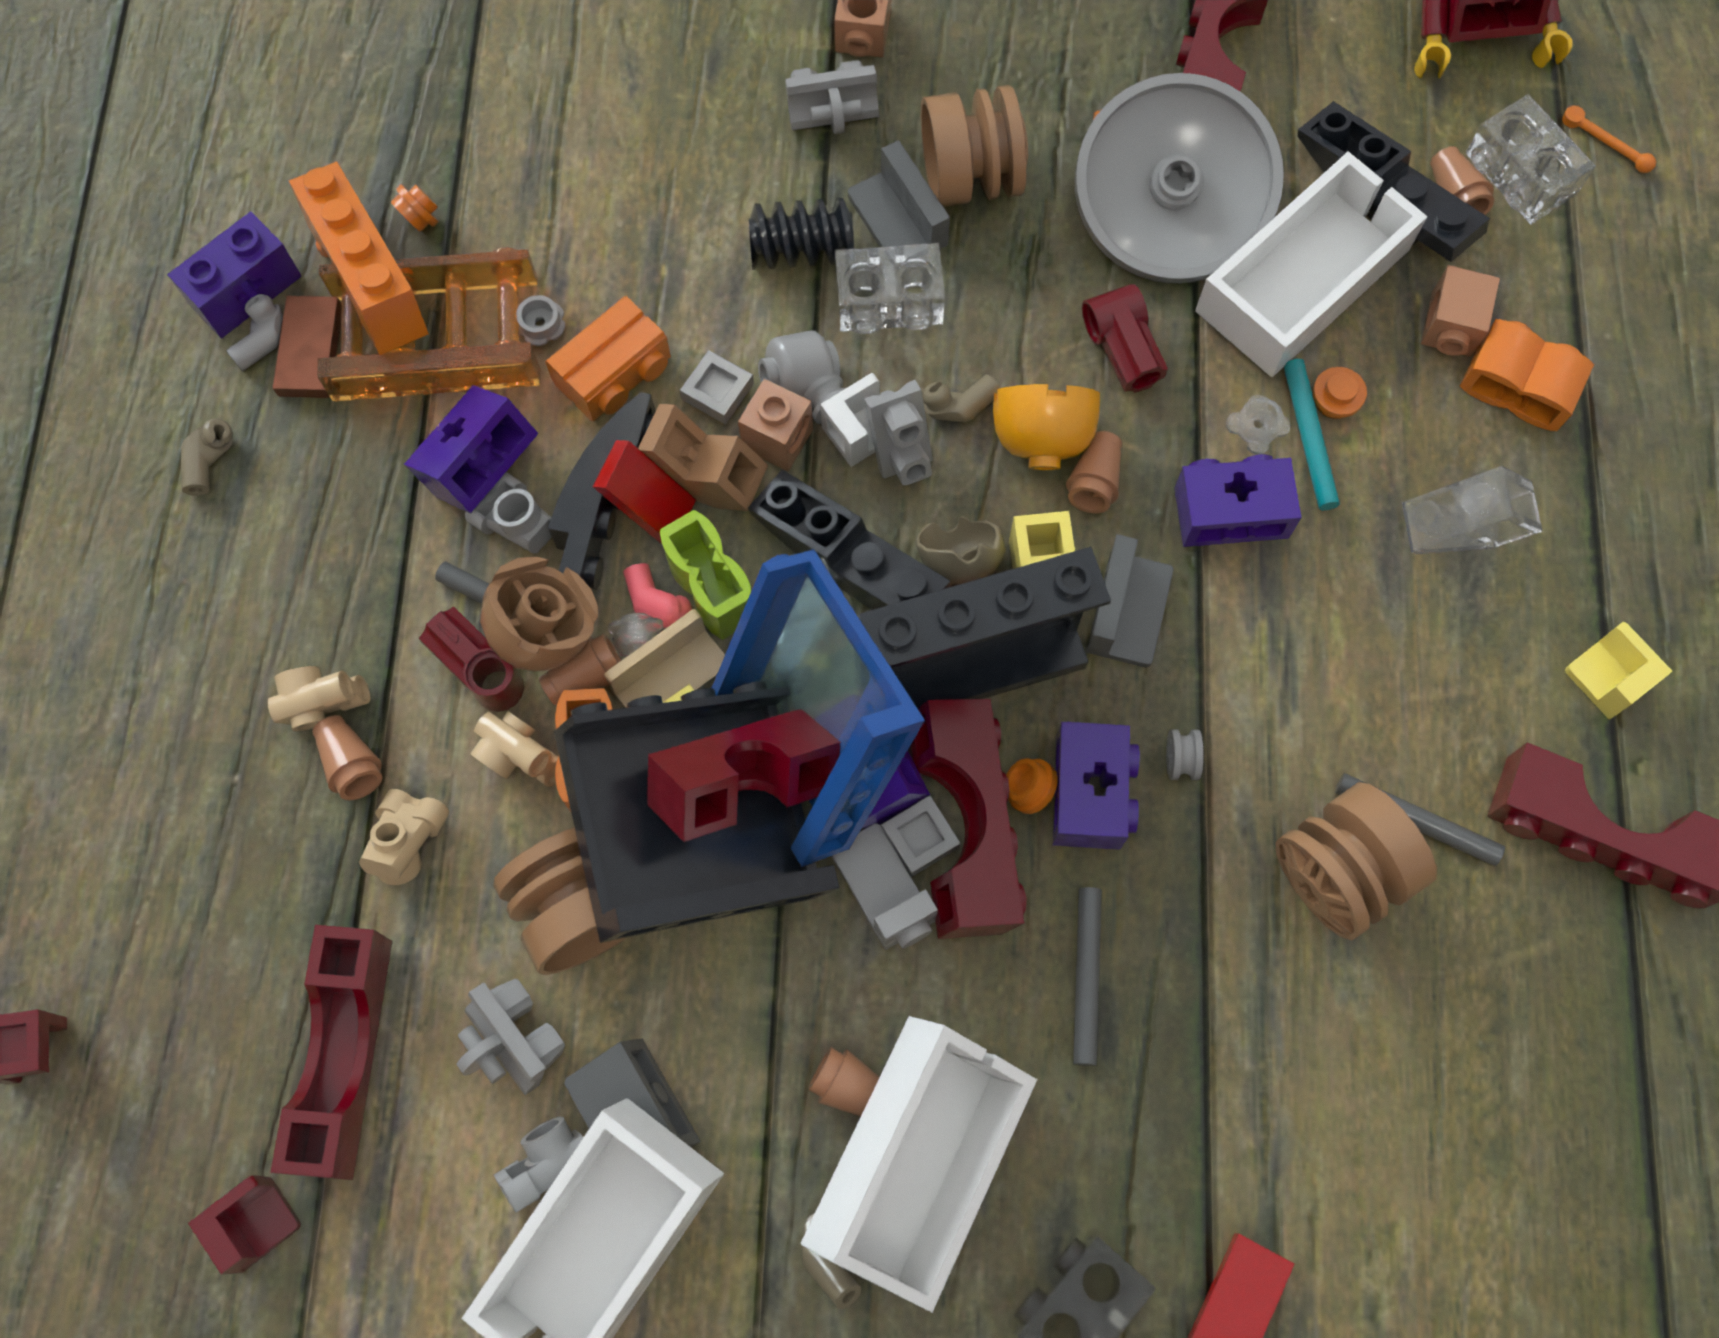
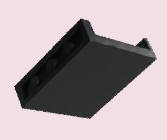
[859,547,1111,709]
[554,681,840,943]

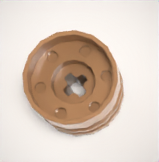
[921,85,1028,207]
[1275,782,1437,941]
[493,828,628,975]

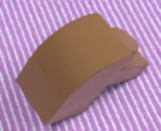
[638,404,768,511]

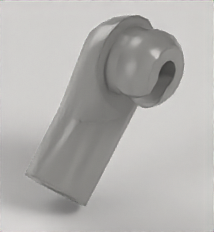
[226,294,283,372]

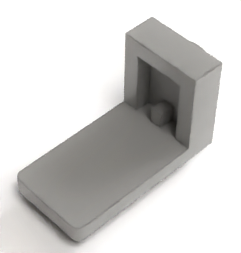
[832,823,938,950]

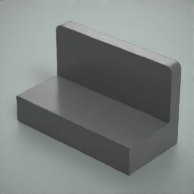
[848,140,950,270]
[1086,534,1173,668]
[565,1038,701,1148]

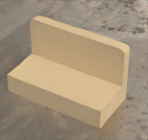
[604,609,725,708]

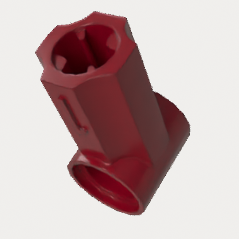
[1081,284,1168,393]
[419,607,524,712]

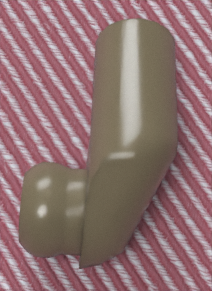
[922,374,1000,423]
[181,418,233,496]
[802,1212,861,1309]

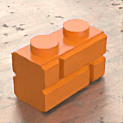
[545,296,671,421]

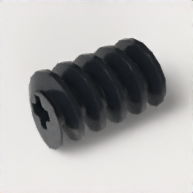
[749,198,855,270]

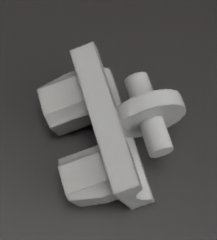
[785,60,879,134]
[864,380,933,485]
[456,978,565,1095]

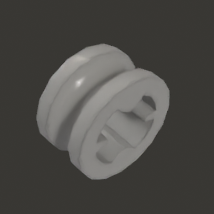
[803,373,846,424]
[1166,729,1203,780]

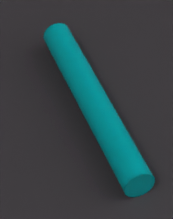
[1284,359,1340,511]

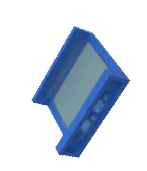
[712,550,925,867]

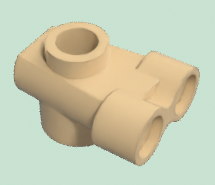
[268,666,370,731]
[470,711,558,787]
[359,789,449,885]

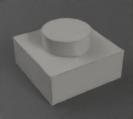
[680,350,754,425]
[881,796,961,877]

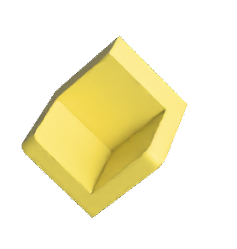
[1565,622,1673,720]

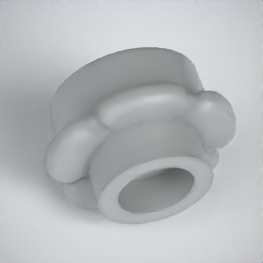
[514,295,565,346]

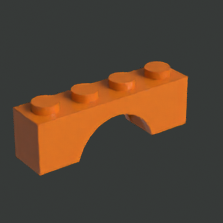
[289,161,429,355]

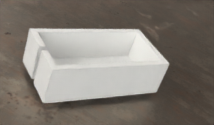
[1195,152,1428,378]
[800,1016,1037,1312]
[462,1098,724,1338]

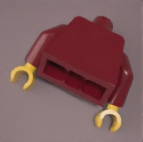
[1414,0,1573,78]

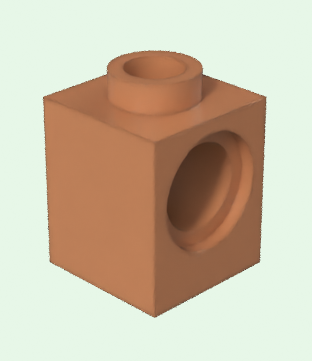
[834,0,891,58]
[1421,265,1500,357]
[738,379,813,471]

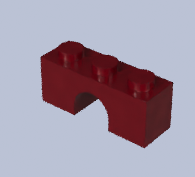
[647,708,840,842]

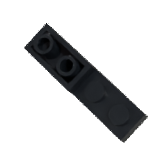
[1298,101,1490,262]
[548,392,656,590]
[748,470,952,610]

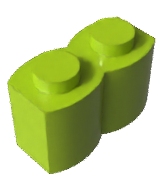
[660,510,751,640]

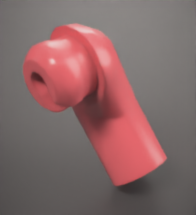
[623,563,692,628]

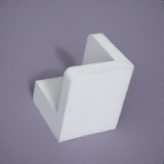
[820,373,880,467]

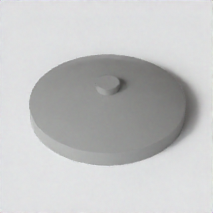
[1075,73,1284,283]

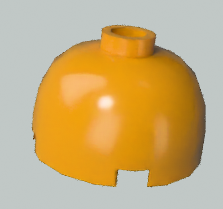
[993,384,1100,470]

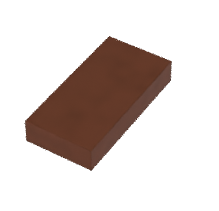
[273,296,343,398]

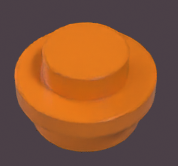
[391,184,439,232]
[1312,367,1367,419]
[1006,758,1058,814]

